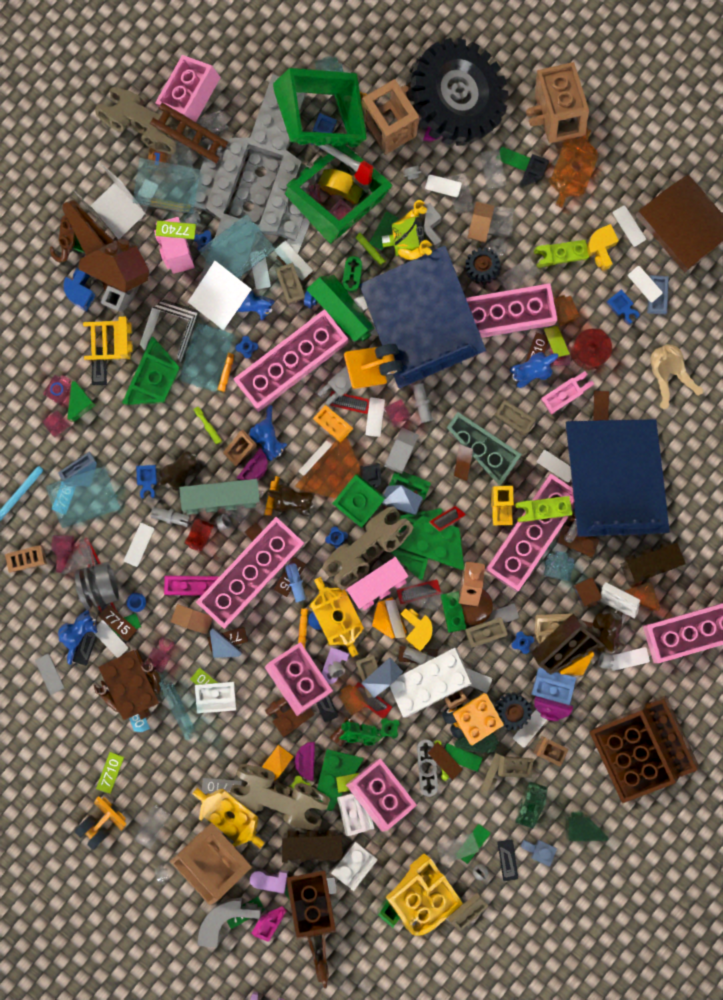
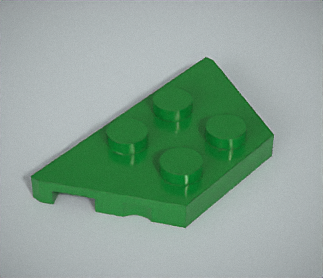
[122,337,180,405]
[390,508,443,580]
[398,515,464,571]

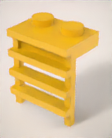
[83,316,133,361]

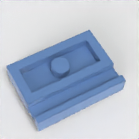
[531,667,577,705]

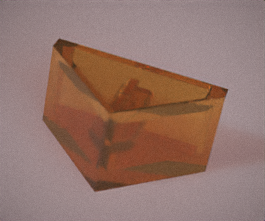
[624,582,660,612]

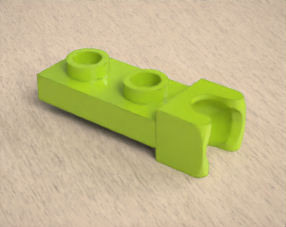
[534,239,589,268]
[515,496,572,523]

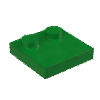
[332,474,386,528]

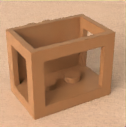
[526,62,589,143]
[362,79,419,155]
[170,823,252,905]

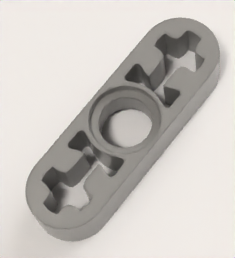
[417,739,438,797]

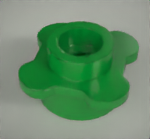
[379,718,400,739]

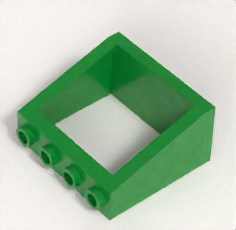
[273,68,367,148]
[285,145,393,244]

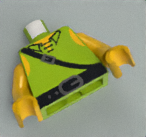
[382,200,432,261]

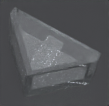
[61,537,96,575]

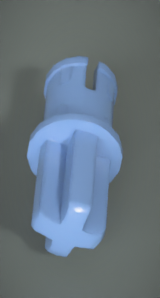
[285,563,307,602]

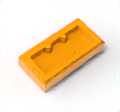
[313,405,353,443]

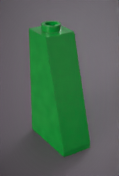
[307,275,375,342]

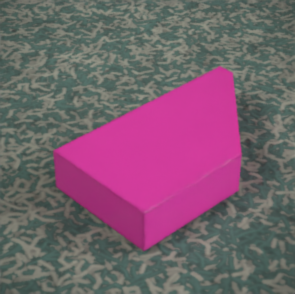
[252,906,287,942]

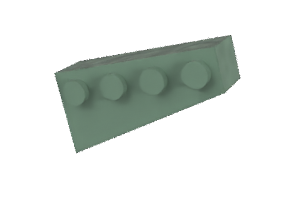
[447,412,522,486]
[179,479,260,515]

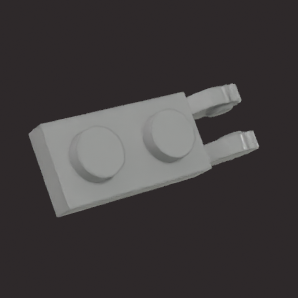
[318,365,352,406]

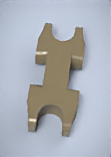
[95,87,191,154]
[322,506,413,590]
[229,764,330,831]

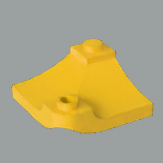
[386,854,463,936]

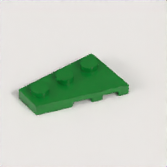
[317,749,364,811]

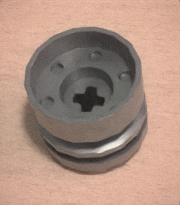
[74,562,119,610]

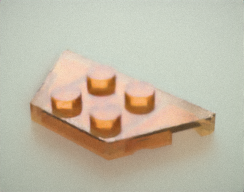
[295,436,360,499]

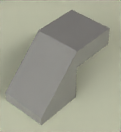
[423,203,442,250]
[384,427,419,474]

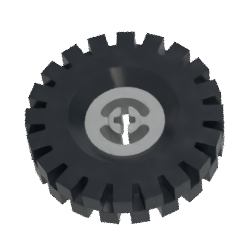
[406,38,508,146]

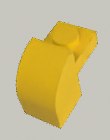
[317,169,363,204]
[587,224,619,271]
[491,486,514,526]
[400,608,432,651]

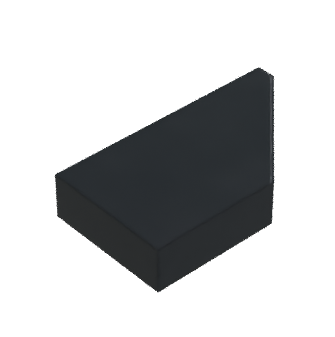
[519,154,550,188]
[360,463,381,489]

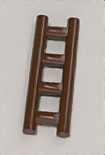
[150,102,228,164]

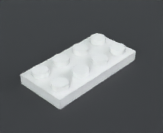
[390,648,473,718]

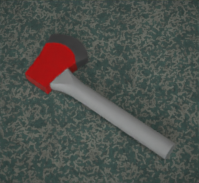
[314,143,374,190]

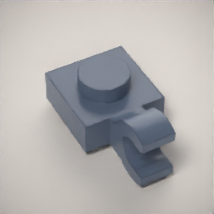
[520,839,557,867]

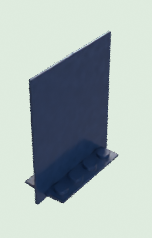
[359,246,486,389]
[566,419,670,537]

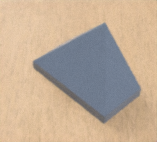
[58,451,97,487]
[382,485,423,516]
[210,628,243,658]
[361,657,403,698]

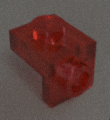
[184,518,214,551]

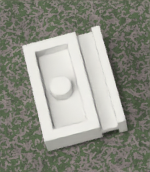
[600,582,640,619]
[195,682,236,713]
[337,793,374,836]
[331,841,378,891]

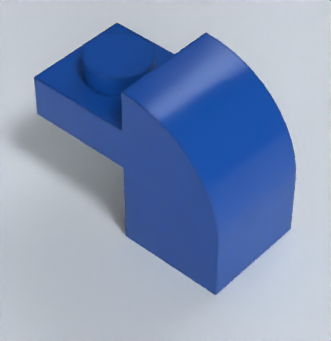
[64,268,96,312]

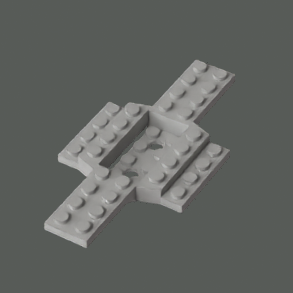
[188,74,320,285]

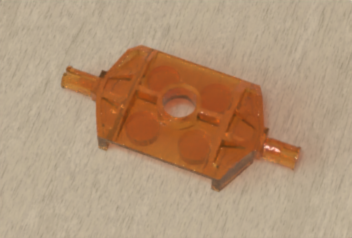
[548,128,599,208]

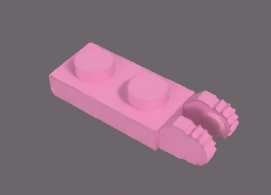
[541,371,594,415]

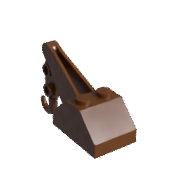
[50,200,149,292]
[286,870,336,989]

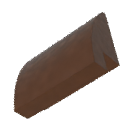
[636,174,723,273]
[589,696,700,804]

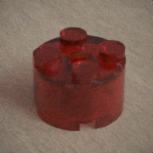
[571,328,612,370]

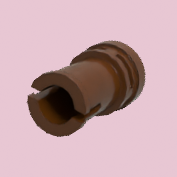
[329,717,355,747]

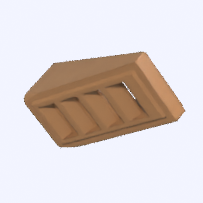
[5,545,47,573]

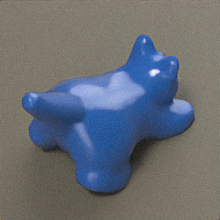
[236,290,275,320]
[510,352,559,388]
[250,405,287,461]
[58,610,98,665]

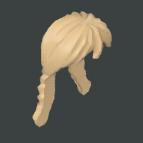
[650,344,703,409]

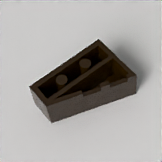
[620,541,686,585]
[531,613,605,675]
[282,830,342,863]

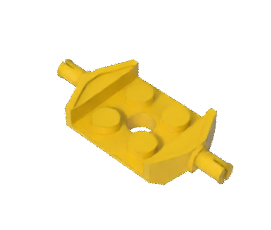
[309,577,364,658]
[192,787,265,849]

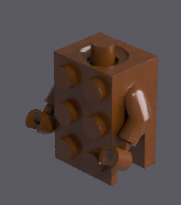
[94,650,163,721]

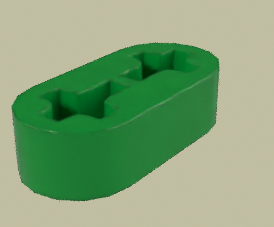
[343,256,362,293]

